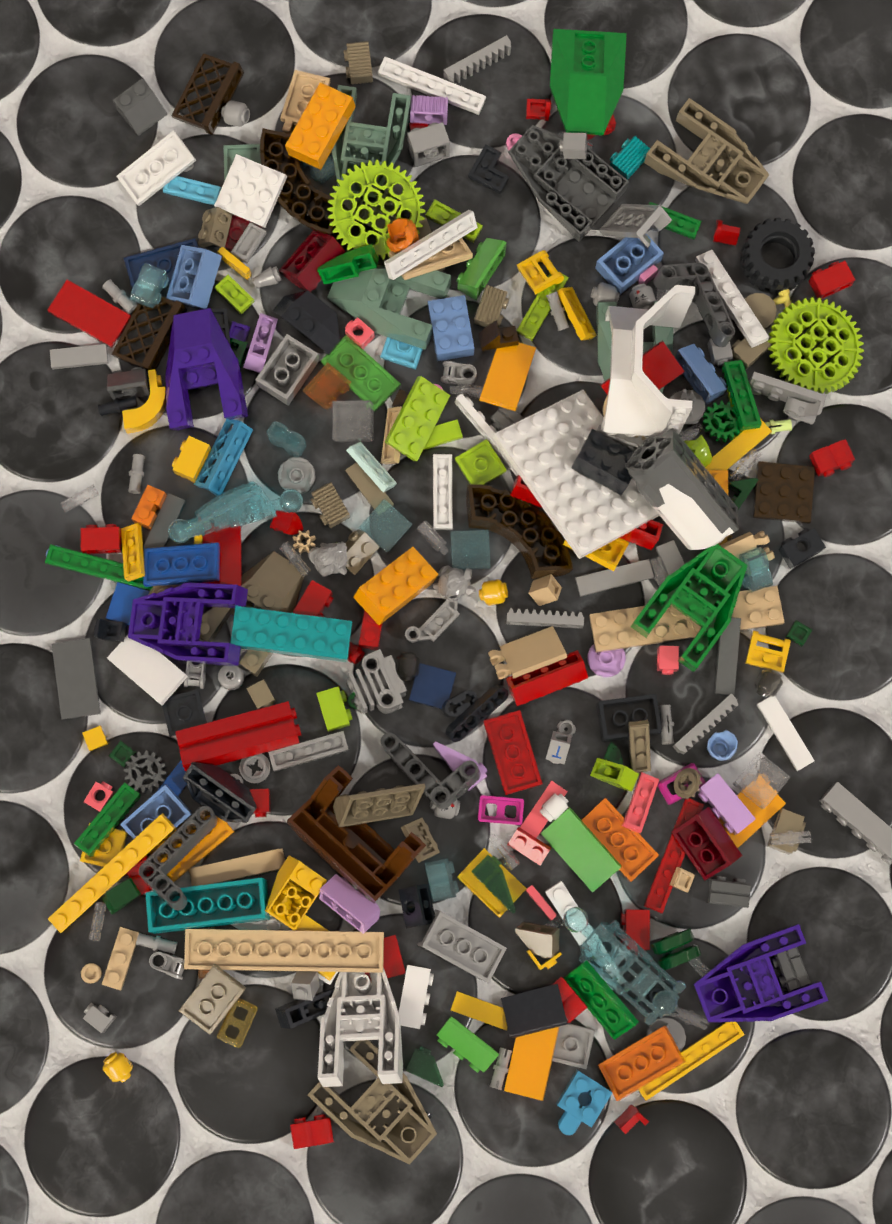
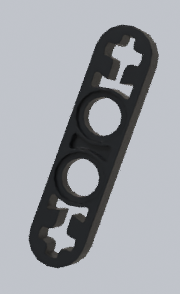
[446,684,508,742]

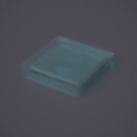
[358,499,413,553]
[451,530,491,570]

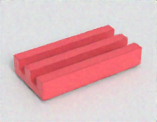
[525,885,557,921]

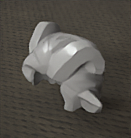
[308,542,348,577]
[433,566,476,597]

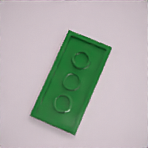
[563,960,639,1040]

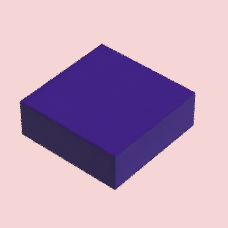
[229,321,251,342]

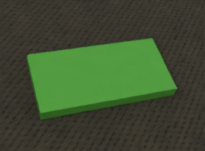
[321,335,401,412]
[541,807,622,892]

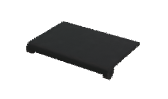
[501,984,568,1039]

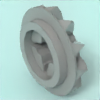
[239,754,270,783]

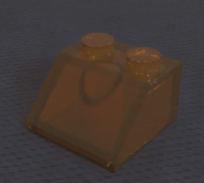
[303,362,351,410]

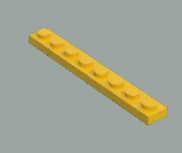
[48,813,176,933]

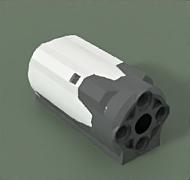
[625,428,739,550]

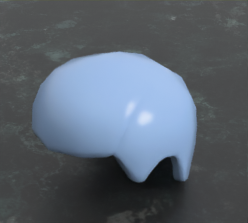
[707,730,738,761]

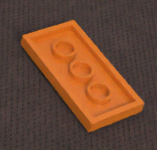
[582,798,659,882]
[598,1026,685,1101]

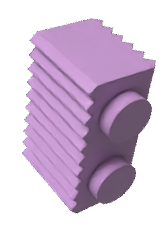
[410,95,448,125]

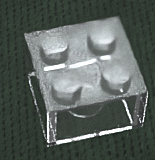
[333,400,374,442]
[732,752,791,809]

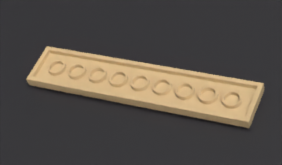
[589,586,785,653]
[184,929,384,973]

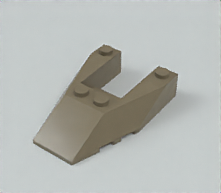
[644,98,769,204]
[200,551,306,677]
[308,1040,437,1164]

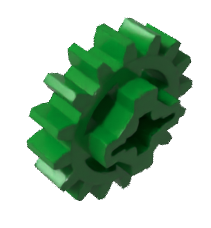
[702,401,740,442]

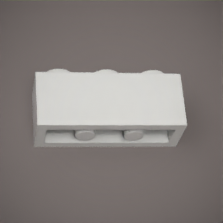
[399,965,434,1029]

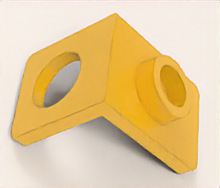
[526,949,562,970]

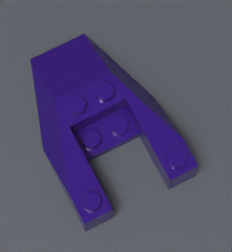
[165,308,248,430]
[128,583,248,666]
[694,924,828,1022]

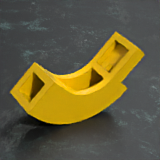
[122,369,166,434]

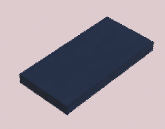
[124,238,198,294]

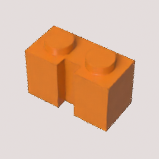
[132,485,167,531]

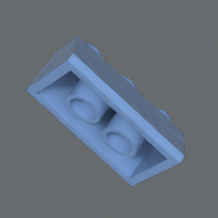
[166,245,222,309]
[675,344,727,406]

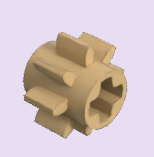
[293,530,316,554]

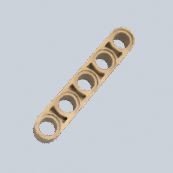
[188,848,285,886]

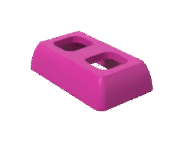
[657,763,706,805]
[478,795,524,825]

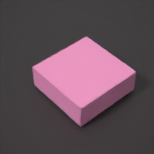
[638,265,658,284]

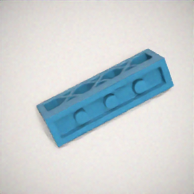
[194,419,253,497]

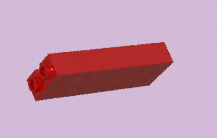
[176,701,302,772]

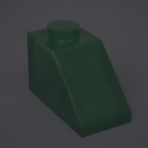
[406,1046,444,1087]

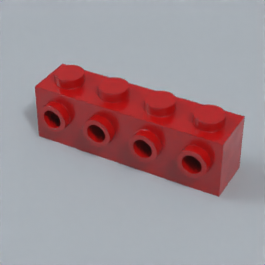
[506,650,588,706]

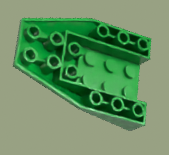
[550,29,627,135]

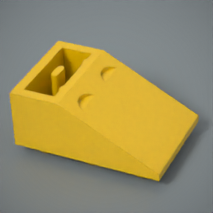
[265,856,327,931]

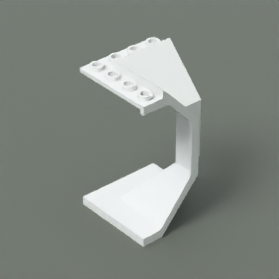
[601,285,695,438]

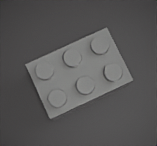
[255,334,320,406]

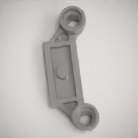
[405,595,460,643]

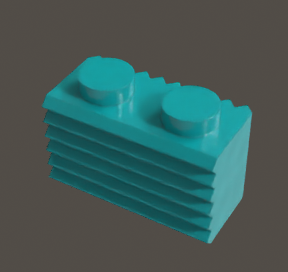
[610,136,651,180]

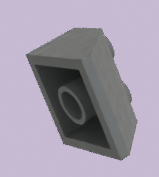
[113,79,167,136]
[107,367,150,401]

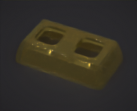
[217,998,258,1048]

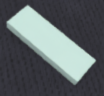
[346,442,397,492]

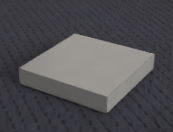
[552,1023,595,1069]

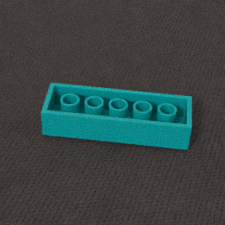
[231,606,352,662]
[146,878,270,934]

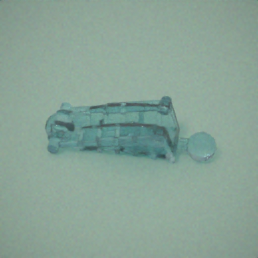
[168,481,303,543]
[563,907,686,1026]

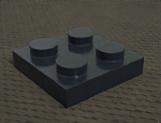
[162,689,207,737]

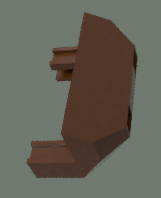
[287,765,426,904]

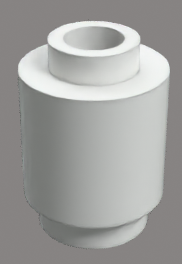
[540,793,569,822]

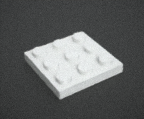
[214,154,287,228]

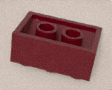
[279,230,346,292]
[672,807,743,881]

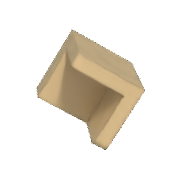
[529,574,562,606]

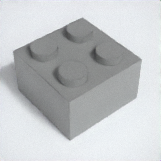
[408,122,450,167]

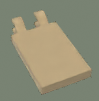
[280,70,330,134]
[720,531,775,574]
[488,626,567,679]

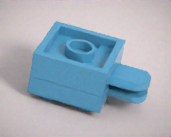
[556,1069,612,1135]

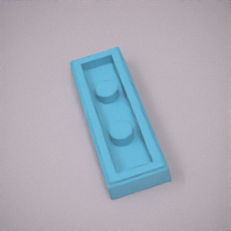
[163,176,222,205]

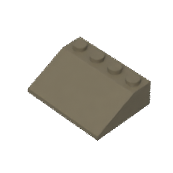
[333,783,426,827]

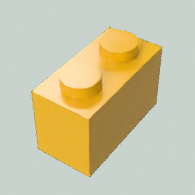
[172,436,211,483]

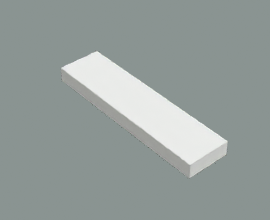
[433,454,453,530]
[757,695,814,771]

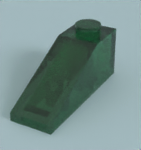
[471,855,516,914]

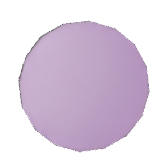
[587,644,626,677]

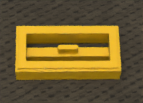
[217,247,251,280]

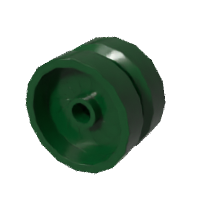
[651,928,702,971]

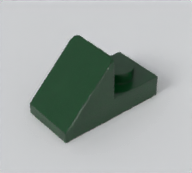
[728,478,758,510]
[102,878,141,915]

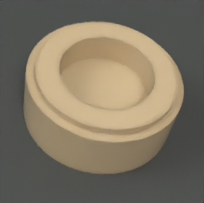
[81,963,102,983]

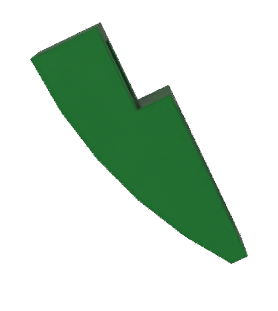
[317,244,379,285]

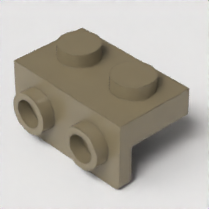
[198,207,232,248]
[345,529,380,575]

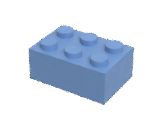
[595,234,664,295]
[428,295,474,361]
[120,784,192,839]

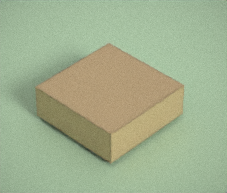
[670,867,695,893]

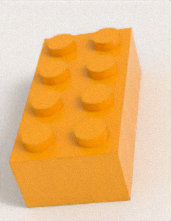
[285,82,356,170]
[353,547,439,625]

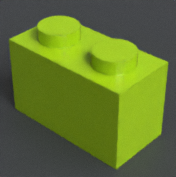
[316,686,353,732]

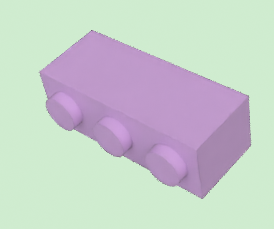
[698,773,756,835]
[319,874,380,934]

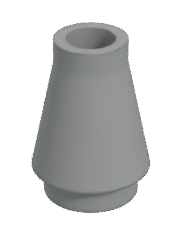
[253,266,282,288]

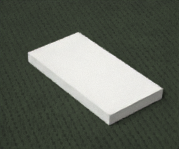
[117,130,196,206]
[107,635,188,705]

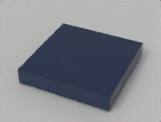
[409,663,456,709]

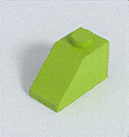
[590,758,639,792]

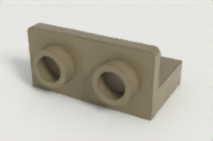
[401,818,440,863]

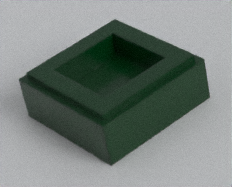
[786,620,812,647]
[109,740,137,768]

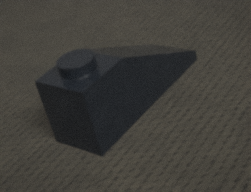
[275,988,335,1029]

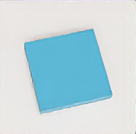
[380,337,423,370]

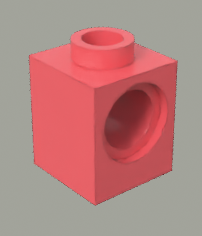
[345,317,375,349]
[657,646,679,675]
[84,781,115,811]

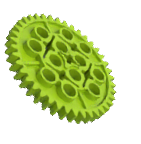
[327,160,425,260]
[768,297,864,394]

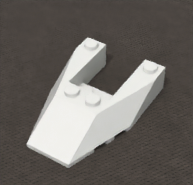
[318,967,403,1087]

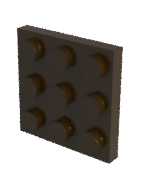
[753,461,815,524]

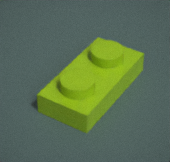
[215,275,255,314]

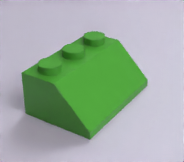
[456,238,507,301]
[436,1016,499,1073]

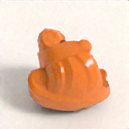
[386,218,419,253]

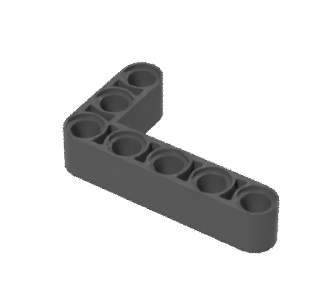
[139,806,218,911]

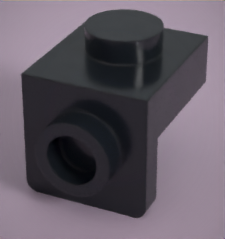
[94,618,127,642]

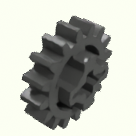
[124,750,167,793]

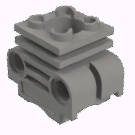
[346,649,407,714]

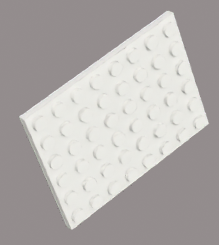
[493,390,660,559]

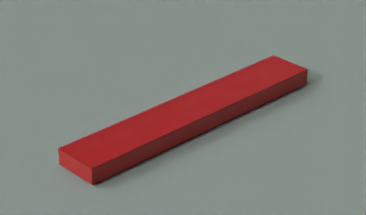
[644,798,704,914]

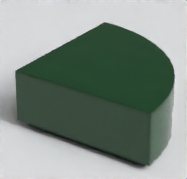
[603,742,623,765]

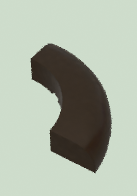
[260,128,336,236]
[466,484,573,579]

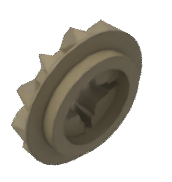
[674,768,702,799]

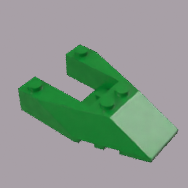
[631,544,747,672]

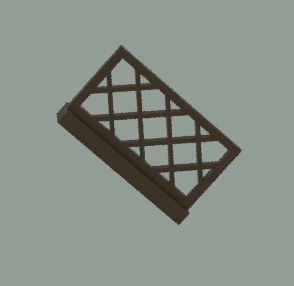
[171,53,244,135]
[112,290,187,373]

